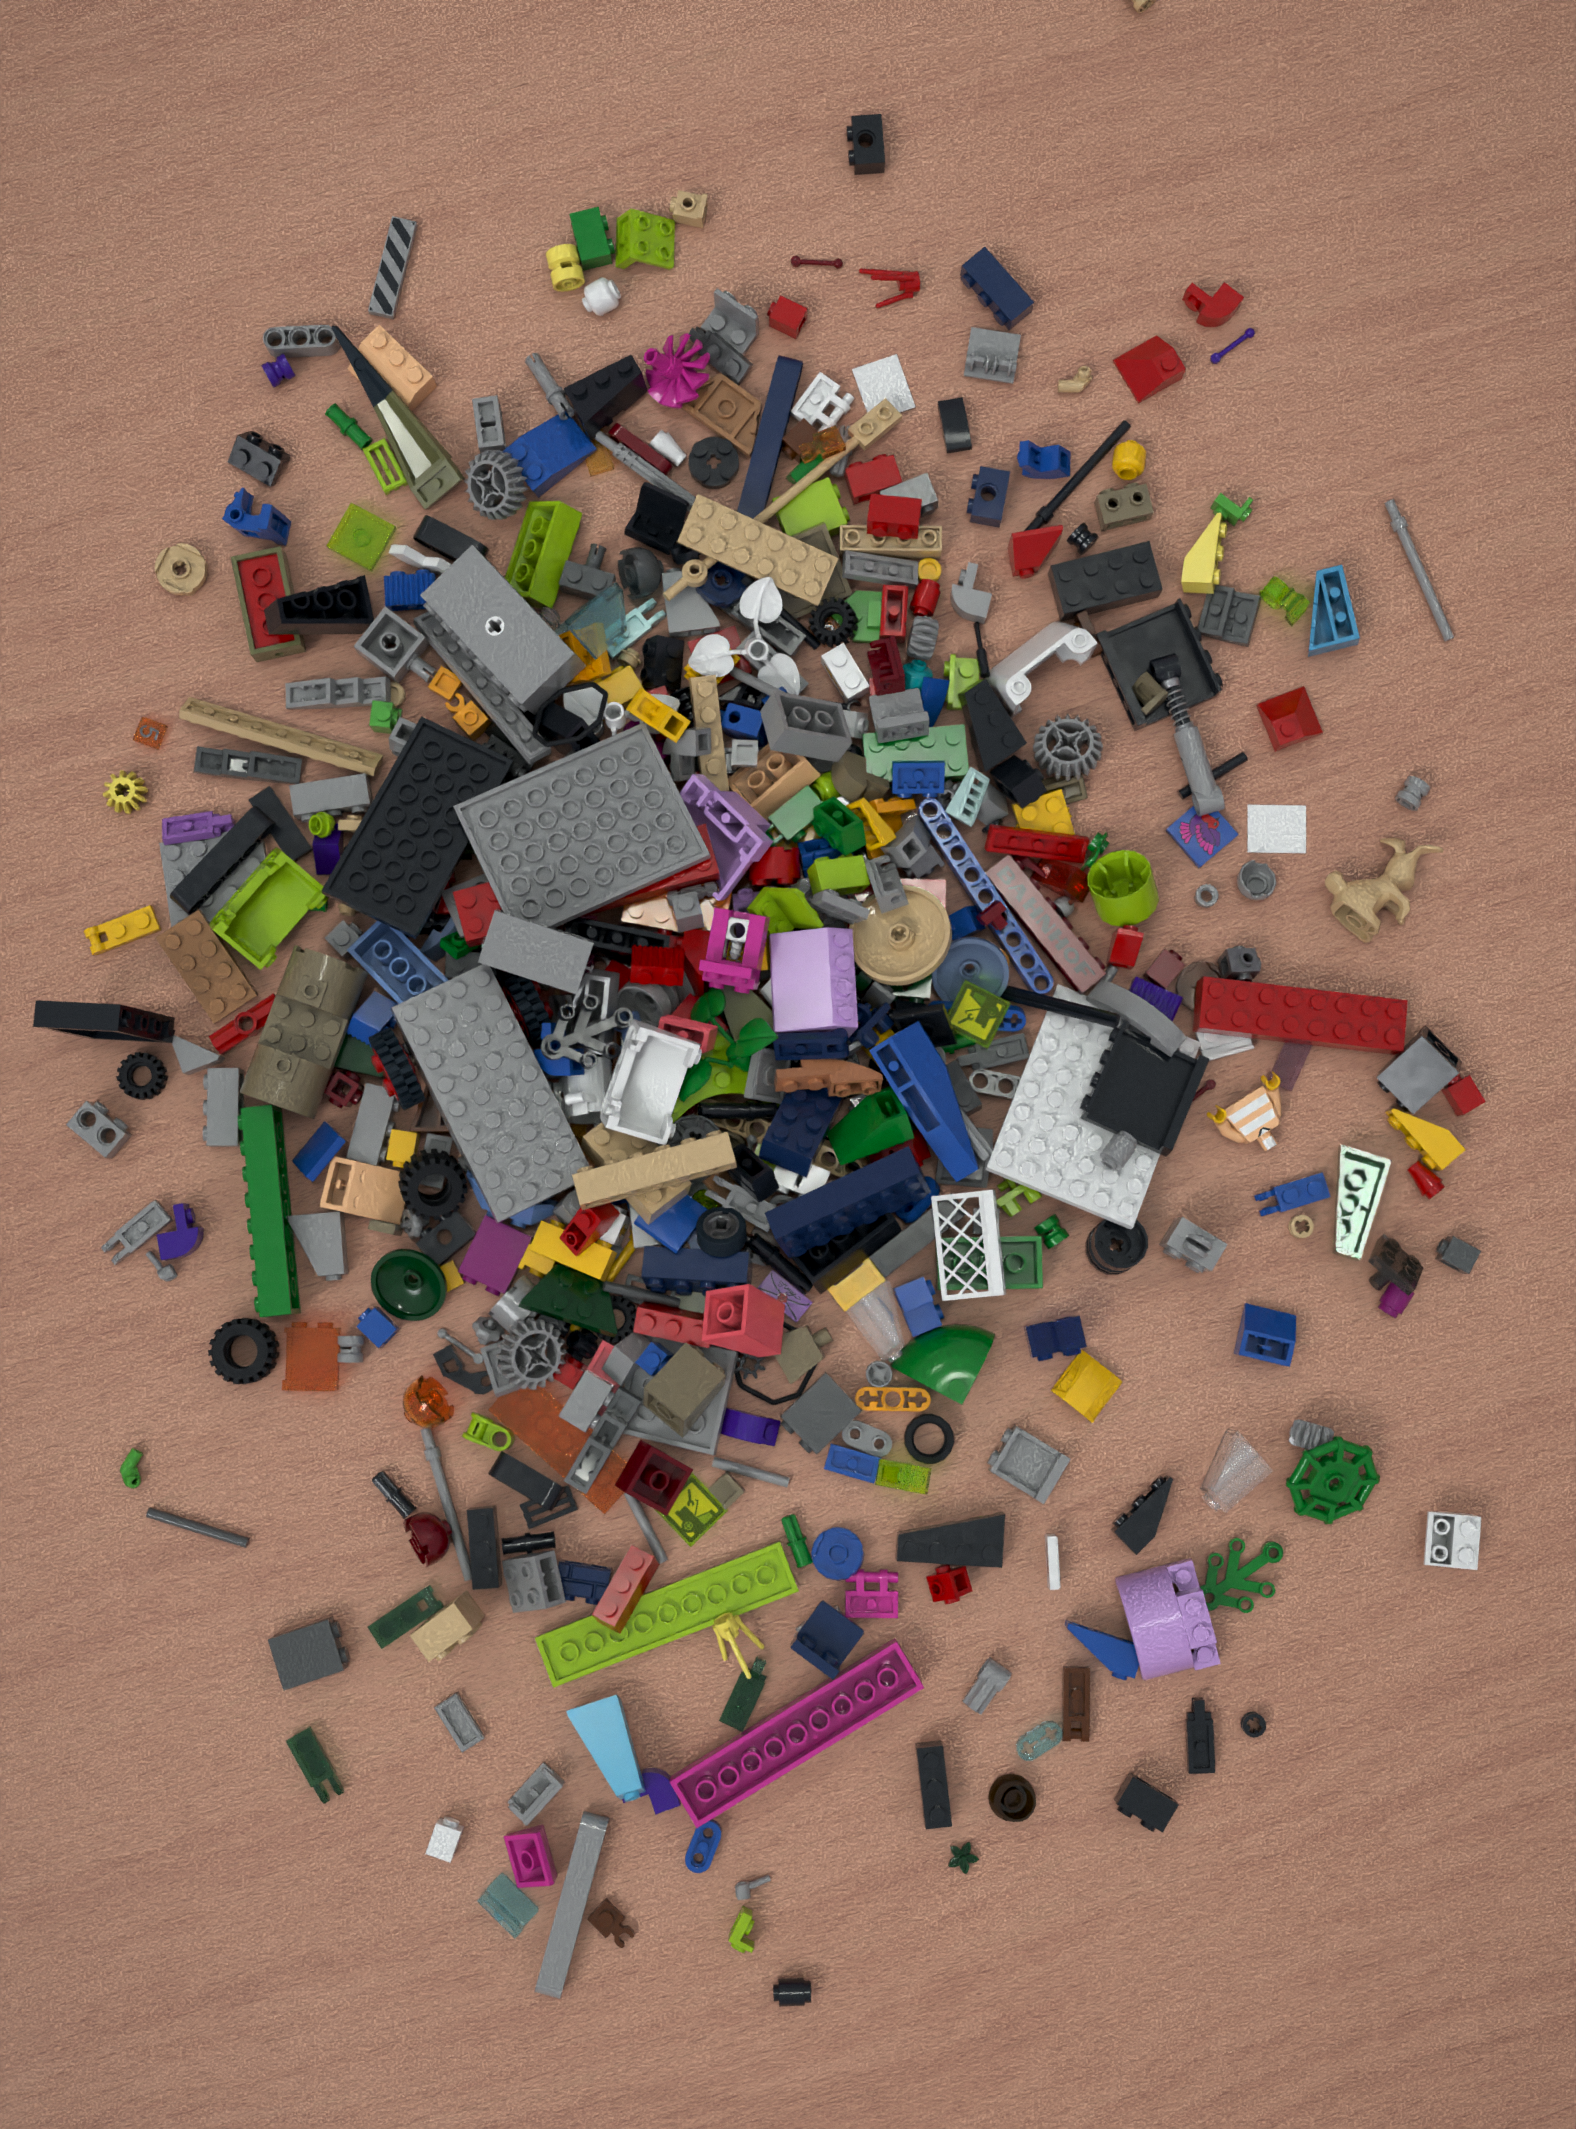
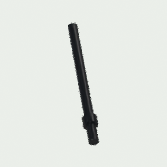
[1024,420,1131,531]

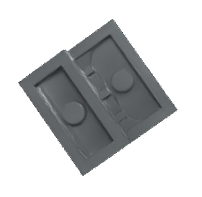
[1198,585,1261,647]

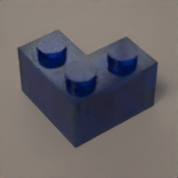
[1024,1315,1087,1361]

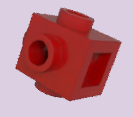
[926,1564,973,1605]

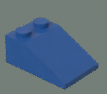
[503,410,597,498]

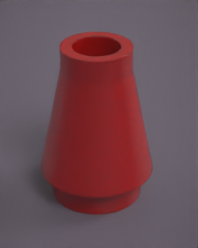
[1407,1161,1445,1200]

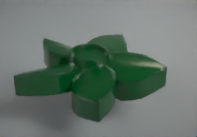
[948,1842,979,1874]

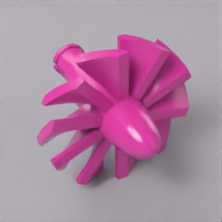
[644,333,710,409]

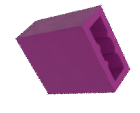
[458,1215,534,1296]

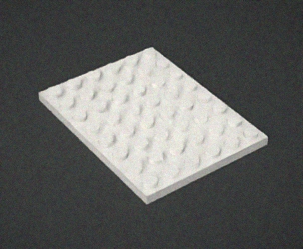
[985,984,1201,1230]

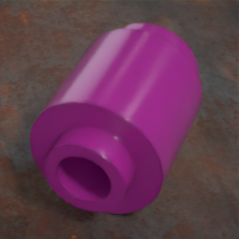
[1378,1278,1414,1319]

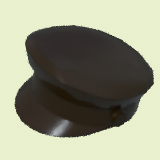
[988,1774,1036,1822]

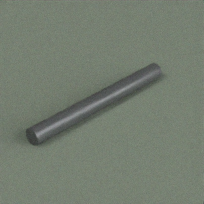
[146,1507,250,1548]

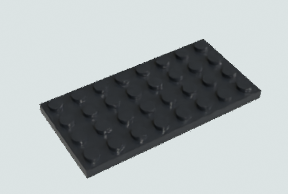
[321,716,514,939]

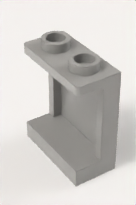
[987,1425,1071,1504]

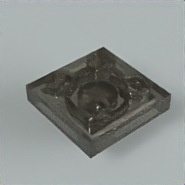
[1368,1234,1424,1296]

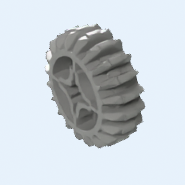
[464,450,528,520]
[1033,714,1103,781]
[496,1318,567,1390]

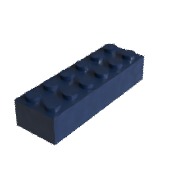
[765,1146,932,1258]

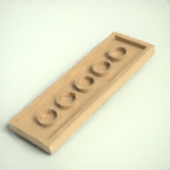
[677,494,839,606]

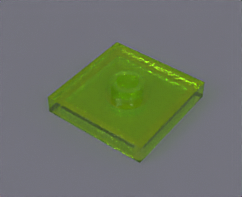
[326,503,397,572]

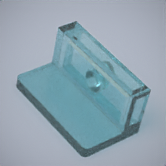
[477,1873,539,1938]

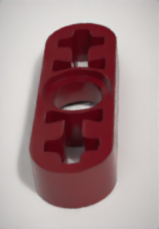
[607,423,673,476]

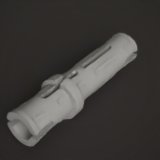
[525,353,575,420]

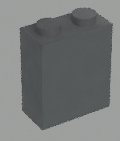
[780,1372,862,1454]
[268,1616,350,1691]

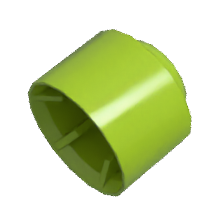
[1087,850,1159,927]

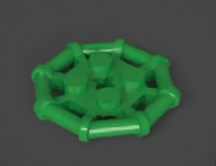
[1286,1436,1380,1525]

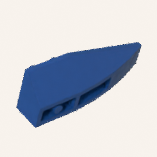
[869,1021,979,1182]

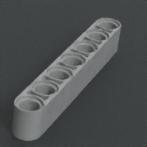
[535,1811,609,1999]

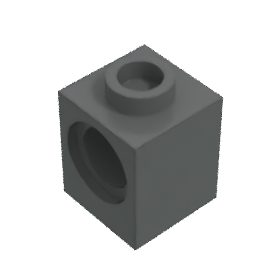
[1435,1236,1481,1274]

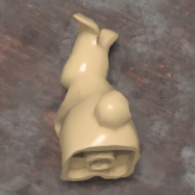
[1325,838,1444,943]

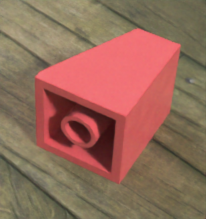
[702,1284,785,1357]

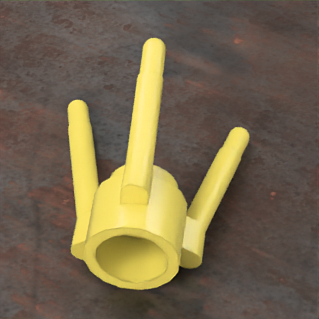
[712,1612,764,1679]

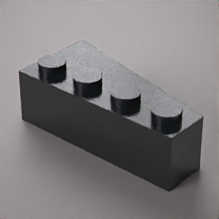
[264,575,374,635]

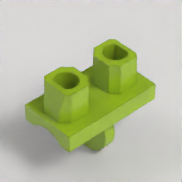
[996,1177,1042,1217]

